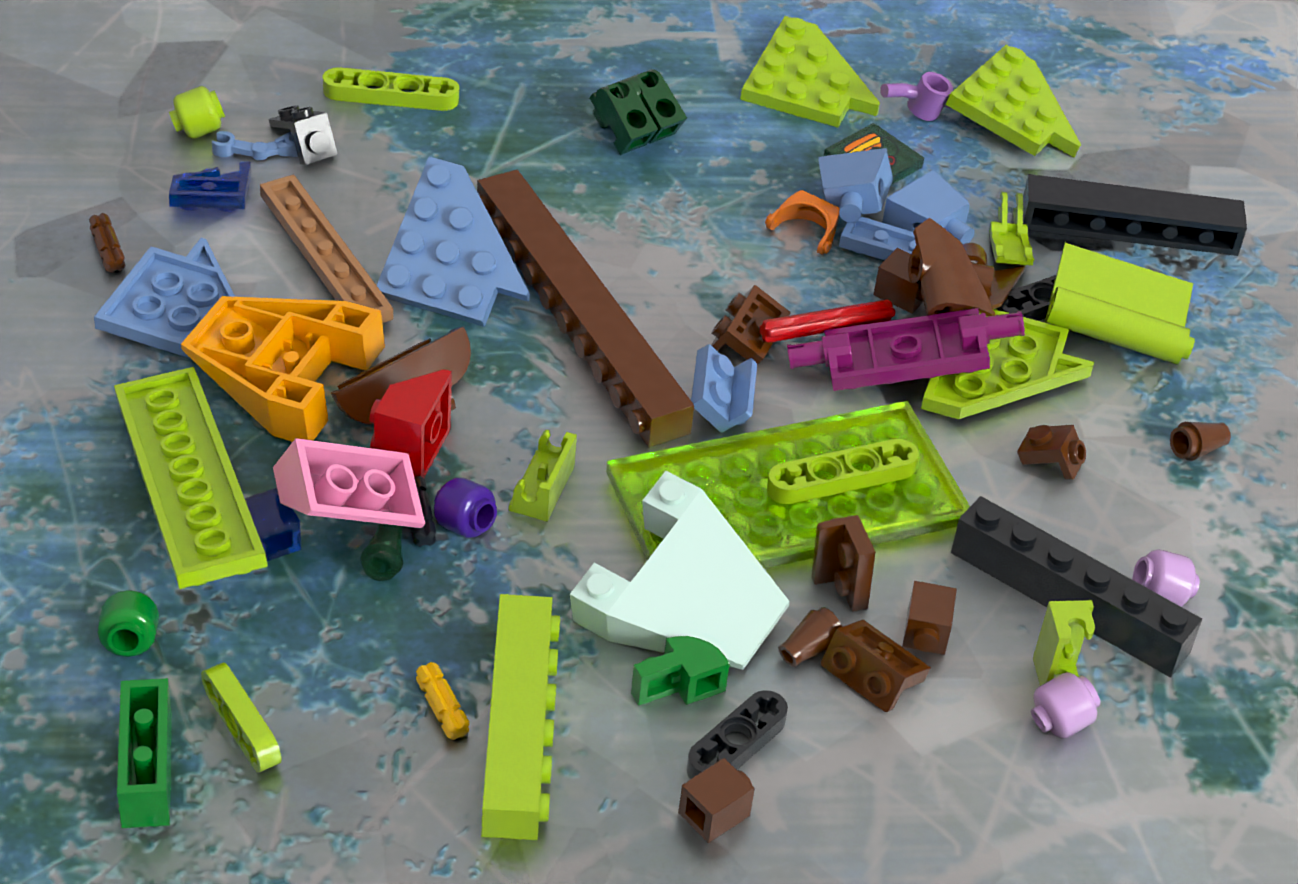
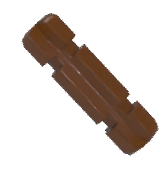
[89,213,126,273]

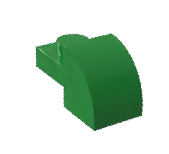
[631,636,730,706]

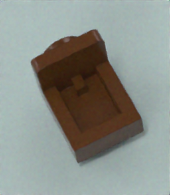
[1017,425,1086,480]

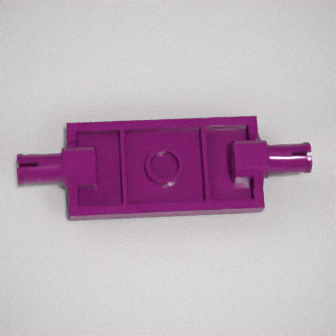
[787,308,1025,391]

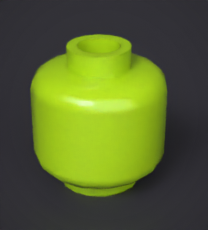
[169,86,226,139]

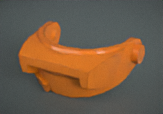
[765,190,840,255]

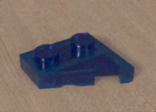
[169,161,251,212]

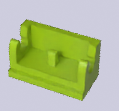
[508,430,577,522]
[1033,600,1095,686]

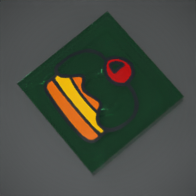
[824,123,924,185]

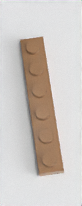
[260,174,393,323]

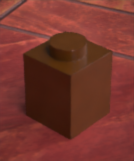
[873,248,923,314]
[902,580,957,655]
[678,758,755,843]

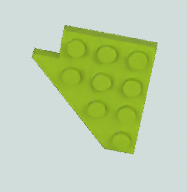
[740,16,880,128]
[945,44,1081,157]
[921,309,1094,419]

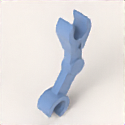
[212,131,298,161]

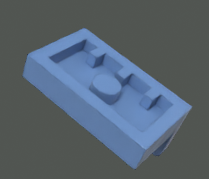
[691,344,757,433]

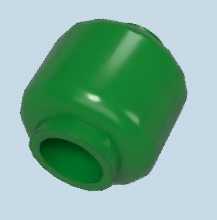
[97,590,159,657]

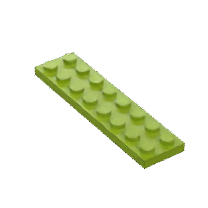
[114,367,268,589]

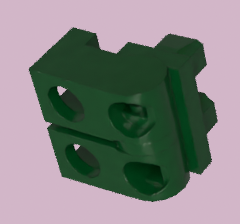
[590,69,687,155]

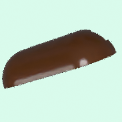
[331,326,471,424]

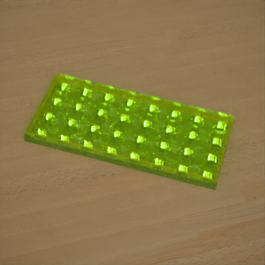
[606,401,970,569]

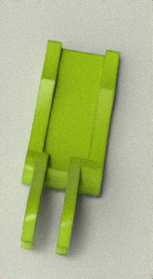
[989,192,1034,266]

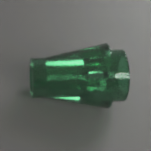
[360,524,403,581]

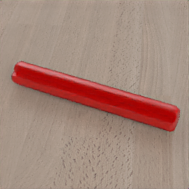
[759,300,896,343]

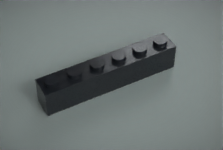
[1023,174,1247,256]
[951,496,1202,678]

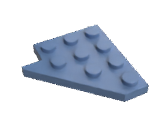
[377,156,530,327]
[94,238,235,359]

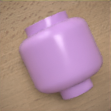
[1132,549,1200,607]
[1031,672,1101,738]

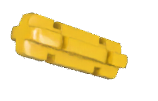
[416,662,470,740]

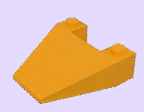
[181,296,385,442]

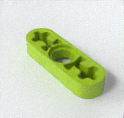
[201,662,282,773]

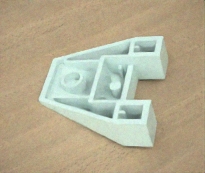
[570,471,789,669]

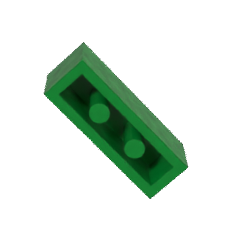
[117,678,172,828]

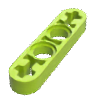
[323,67,459,111]
[766,439,919,504]

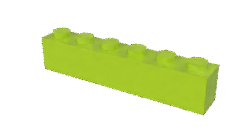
[481,594,560,840]

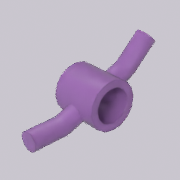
[880,72,953,121]

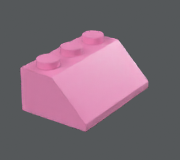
[273,438,425,528]

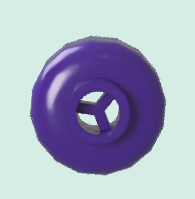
[434,478,497,538]

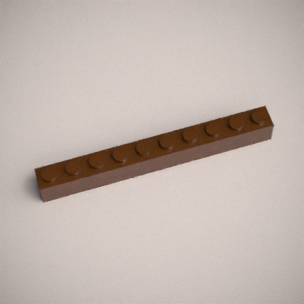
[477,169,695,448]

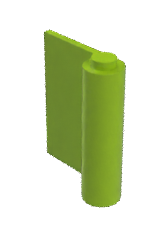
[1045,243,1195,365]

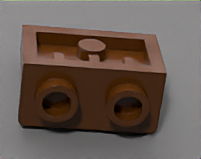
[711,285,791,365]
[811,515,876,612]
[821,620,931,712]

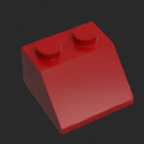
[370,369,452,478]

